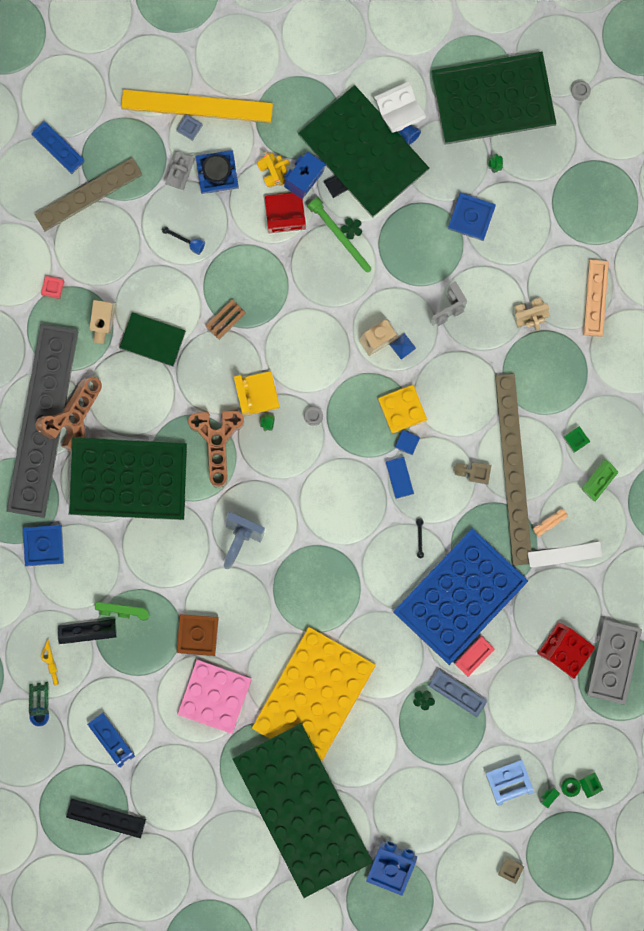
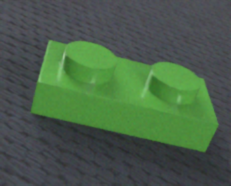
[581,460,618,502]

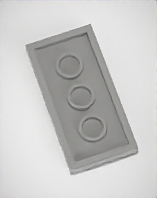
[587,620,642,705]

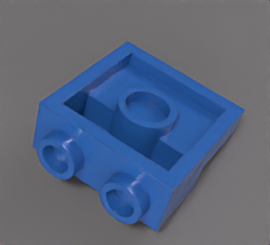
[366,841,418,896]

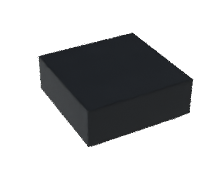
[324,176,348,199]

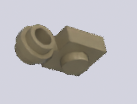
[453,462,492,485]

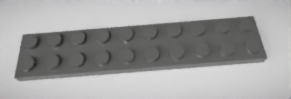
[6,324,79,518]

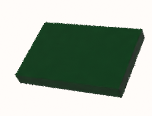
[119,312,186,367]

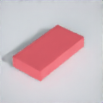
[454,636,495,677]

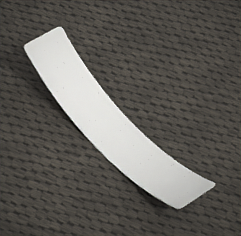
[528,542,602,567]

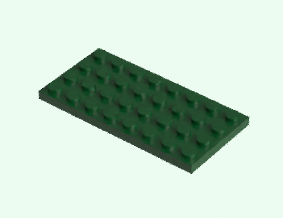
[232,723,373,898]

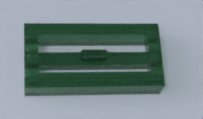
[29,682,49,716]

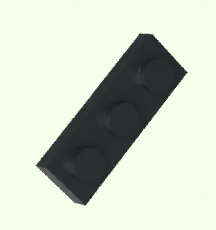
[58,619,117,644]

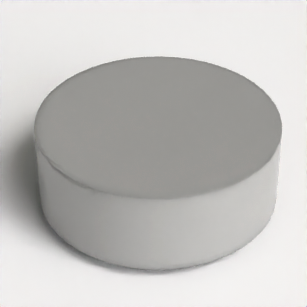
[571,81,591,101]
[304,406,323,426]

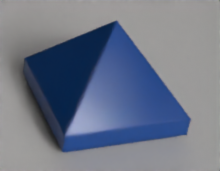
[390,334,416,360]

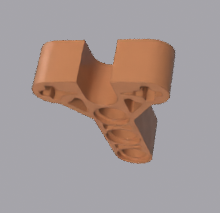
[35,377,102,452]
[188,411,244,488]

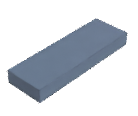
[428,670,487,717]

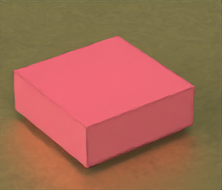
[41,276,64,299]

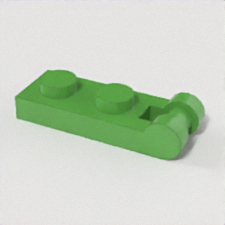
[95,602,150,621]

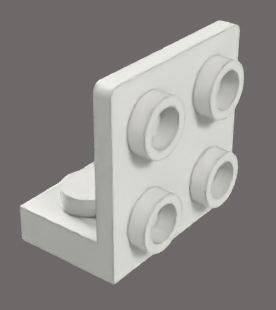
[374,82,426,133]

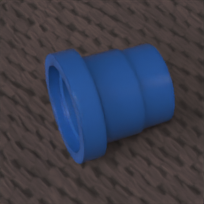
[398,125,421,145]
[29,707,49,727]

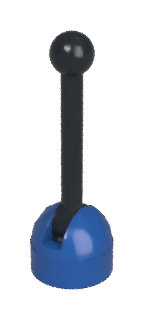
[162,226,205,255]

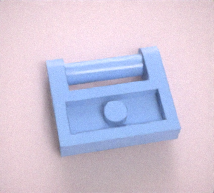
[486,760,534,806]

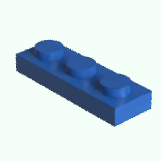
[31,121,85,175]

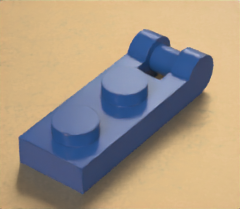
[87,713,135,768]

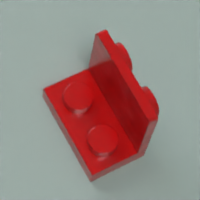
[265,193,306,234]
[537,622,595,679]

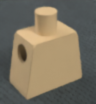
[90,300,117,344]
[359,319,399,356]

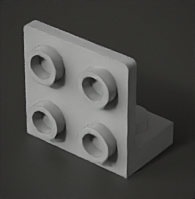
[431,281,467,326]

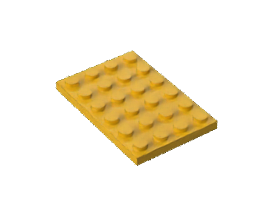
[252,627,376,761]

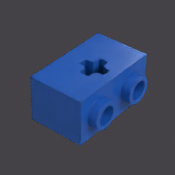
[284,151,326,199]

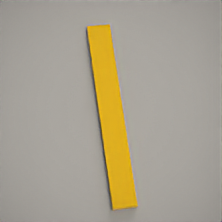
[121,90,273,123]

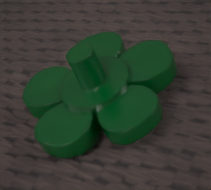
[341,218,362,240]
[413,690,435,710]

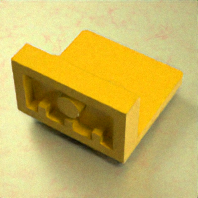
[234,371,280,417]

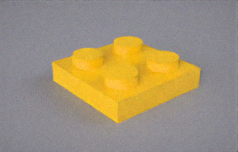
[378,384,427,434]

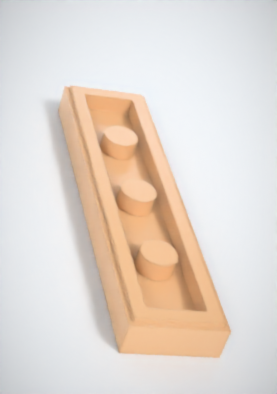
[583,260,609,337]

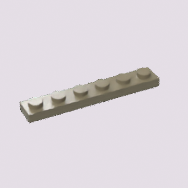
[34,158,142,232]

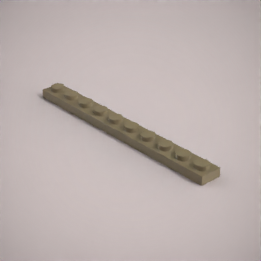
[495,374,531,566]

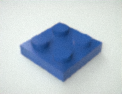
[448,193,496,241]
[23,525,64,567]

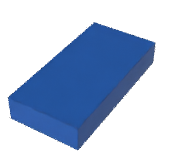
[385,457,414,499]

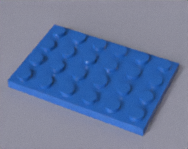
[393,528,528,665]

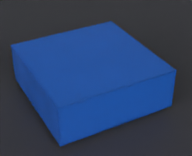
[395,430,420,455]

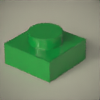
[563,426,590,453]
[579,772,603,798]
[540,788,560,808]

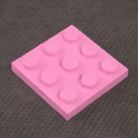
[178,660,252,734]

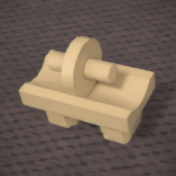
[515,298,550,331]

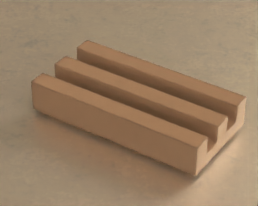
[206,299,246,340]

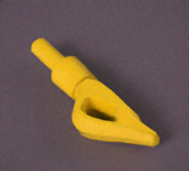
[41,639,59,686]

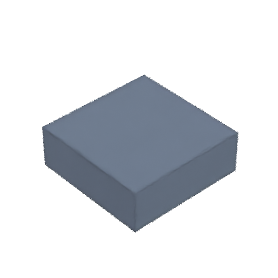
[177,114,203,141]

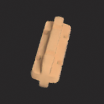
[533,509,568,537]

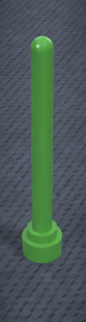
[307,197,371,273]

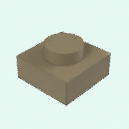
[498,857,524,884]

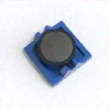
[196,150,239,194]

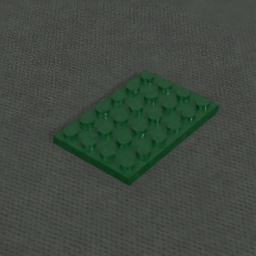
[431,51,557,145]
[298,85,429,218]
[68,437,187,520]

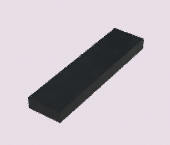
[66,798,147,839]

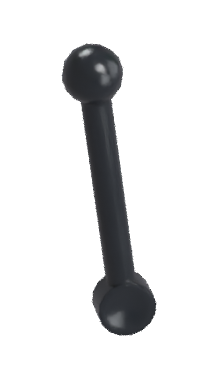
[416,518,424,559]

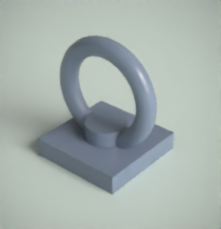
[224,512,265,569]

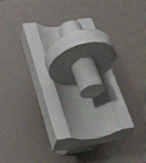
[165,152,195,191]

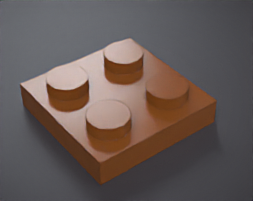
[177,614,219,656]

